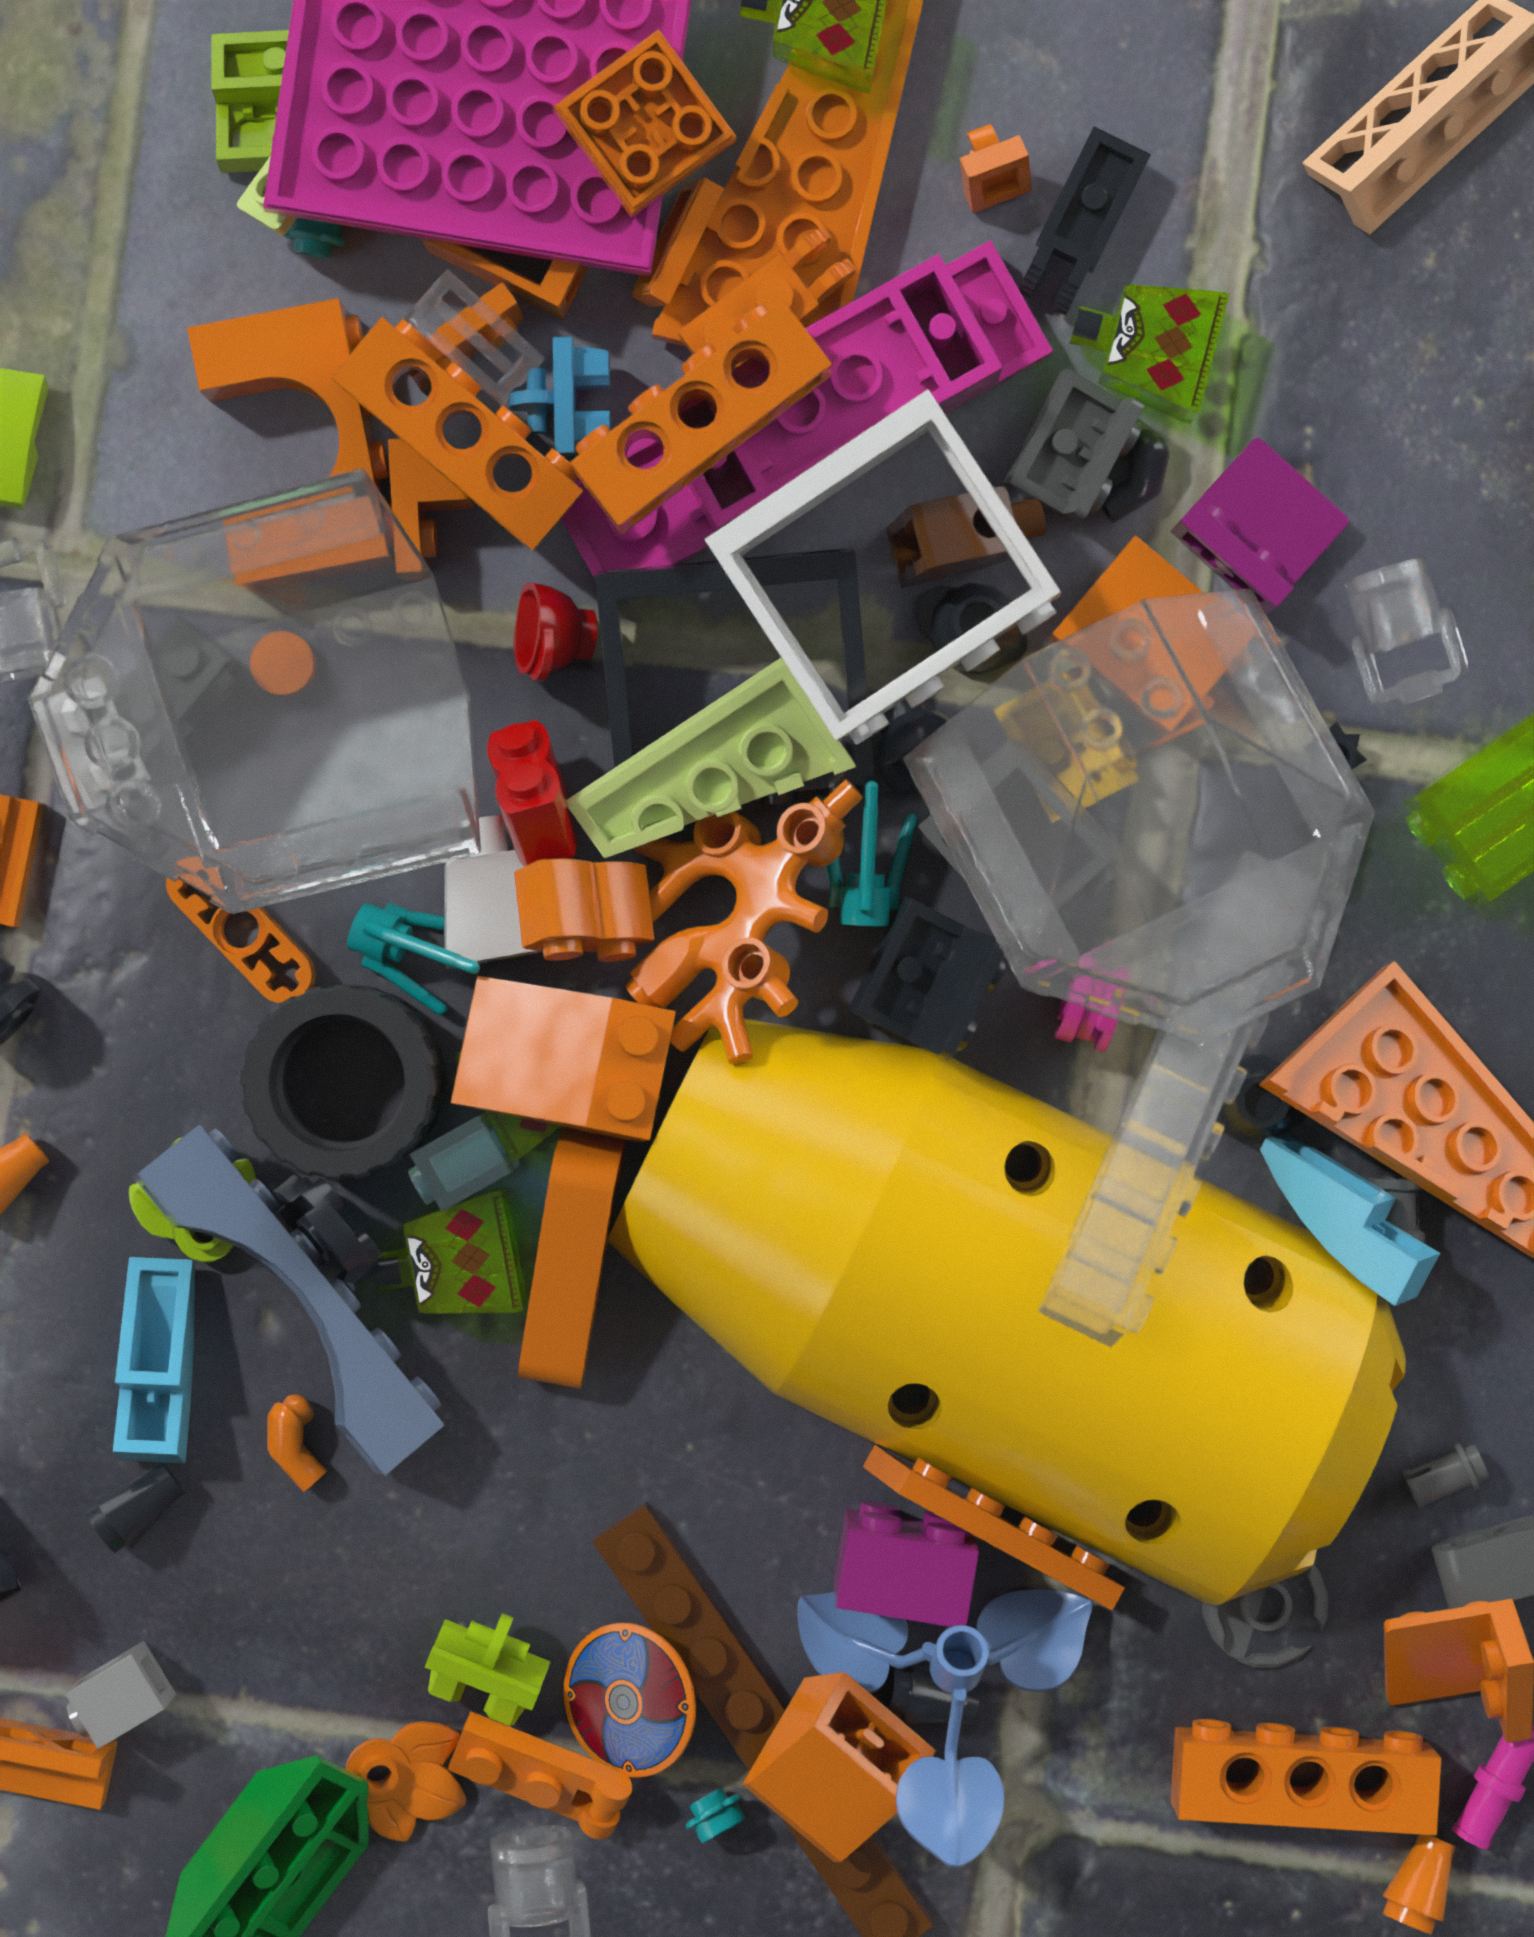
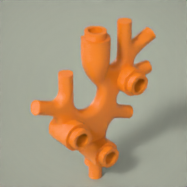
[625,779,864,1064]

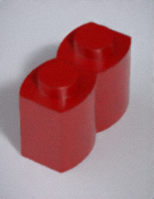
[487,720,578,867]

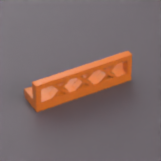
[0,1717,118,1810]

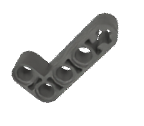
[1432,1514,1534,1609]

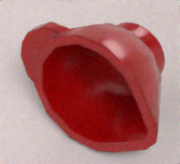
[513,582,598,682]

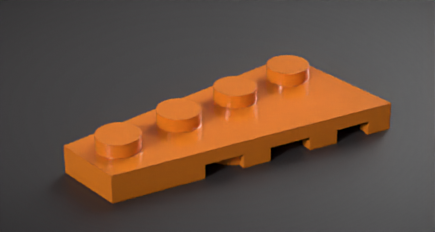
[863,1445,1124,1610]

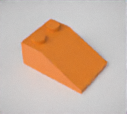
[450,976,676,1143]

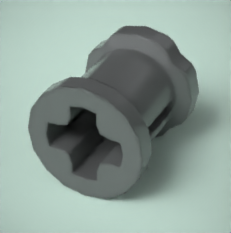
[1368,1176,1426,1243]

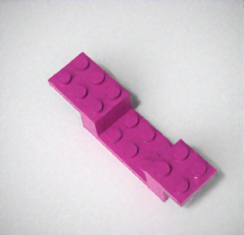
[561,240,1053,580]

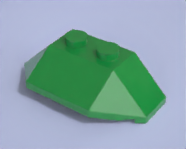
[166,1755,369,1937]

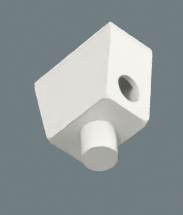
[444,815,543,969]

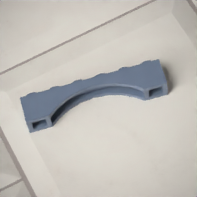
[133,1125,445,1476]

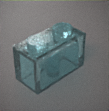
[408,1111,521,1211]

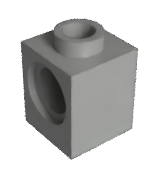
[65,1641,176,1749]

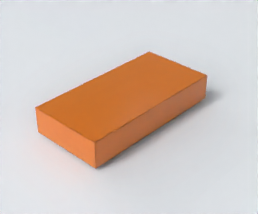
[631,178,724,308]

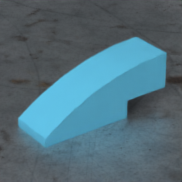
[1260,1133,1440,1306]
[113,1257,195,1463]

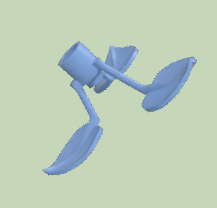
[797,1589,1092,1868]

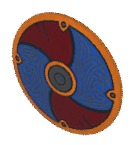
[563,1623,696,1778]

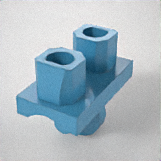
[509,337,612,462]

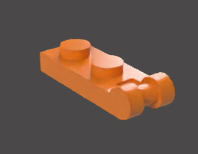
[447,1711,633,1840]

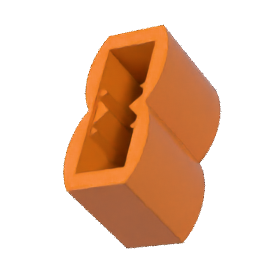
[514,859,655,962]

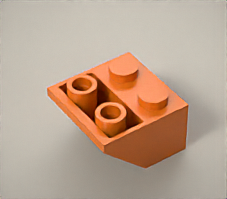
[742,1672,936,1862]

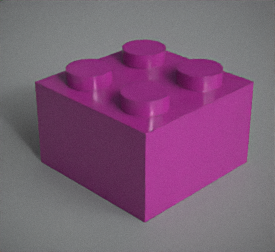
[833,1501,979,1627]

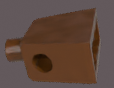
[886,486,1046,589]

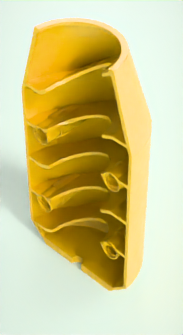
[607,1019,1406,1606]

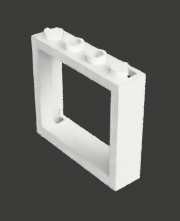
[704,390,1061,745]

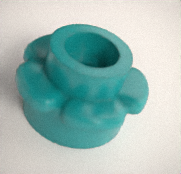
[282,218,345,258]
[686,1787,747,1844]

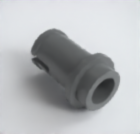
[1402,1443,1490,1510]

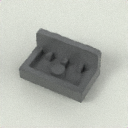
[1002,369,1144,520]

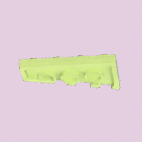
[567,657,856,858]

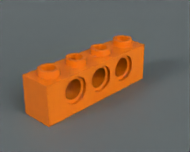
[570,300,832,535]
[331,317,583,552]
[1171,1719,1441,1835]

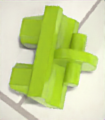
[425,1613,551,1726]

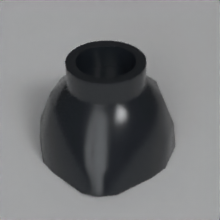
[916,582,1028,674]
[879,699,979,794]
[1194,1054,1307,1144]

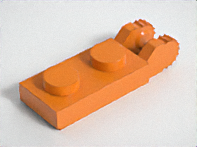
[678,226,857,367]

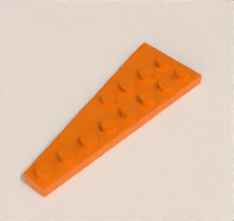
[652,0,924,347]

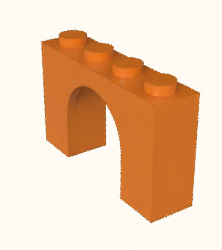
[187,298,395,588]

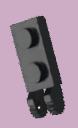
[1019,126,1151,316]

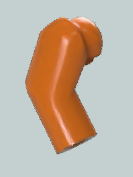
[267,1394,327,1492]

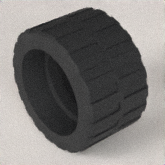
[240,985,447,1181]

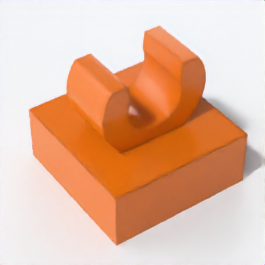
[959,123,1032,214]

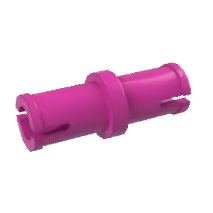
[1452,1725,1534,1850]

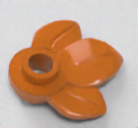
[345,1721,466,1842]

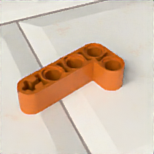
[518,1127,627,1389]

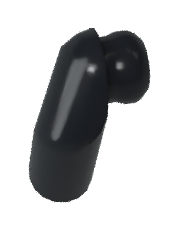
[1101,429,1170,523]

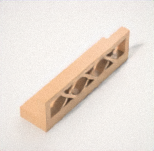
[1302,0,1534,235]

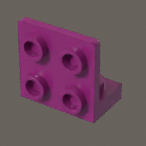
[1170,438,1349,616]

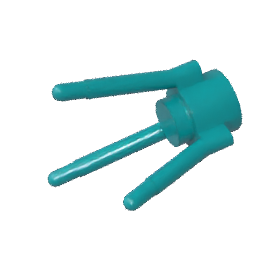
[815,781,917,926]
[347,902,480,1016]

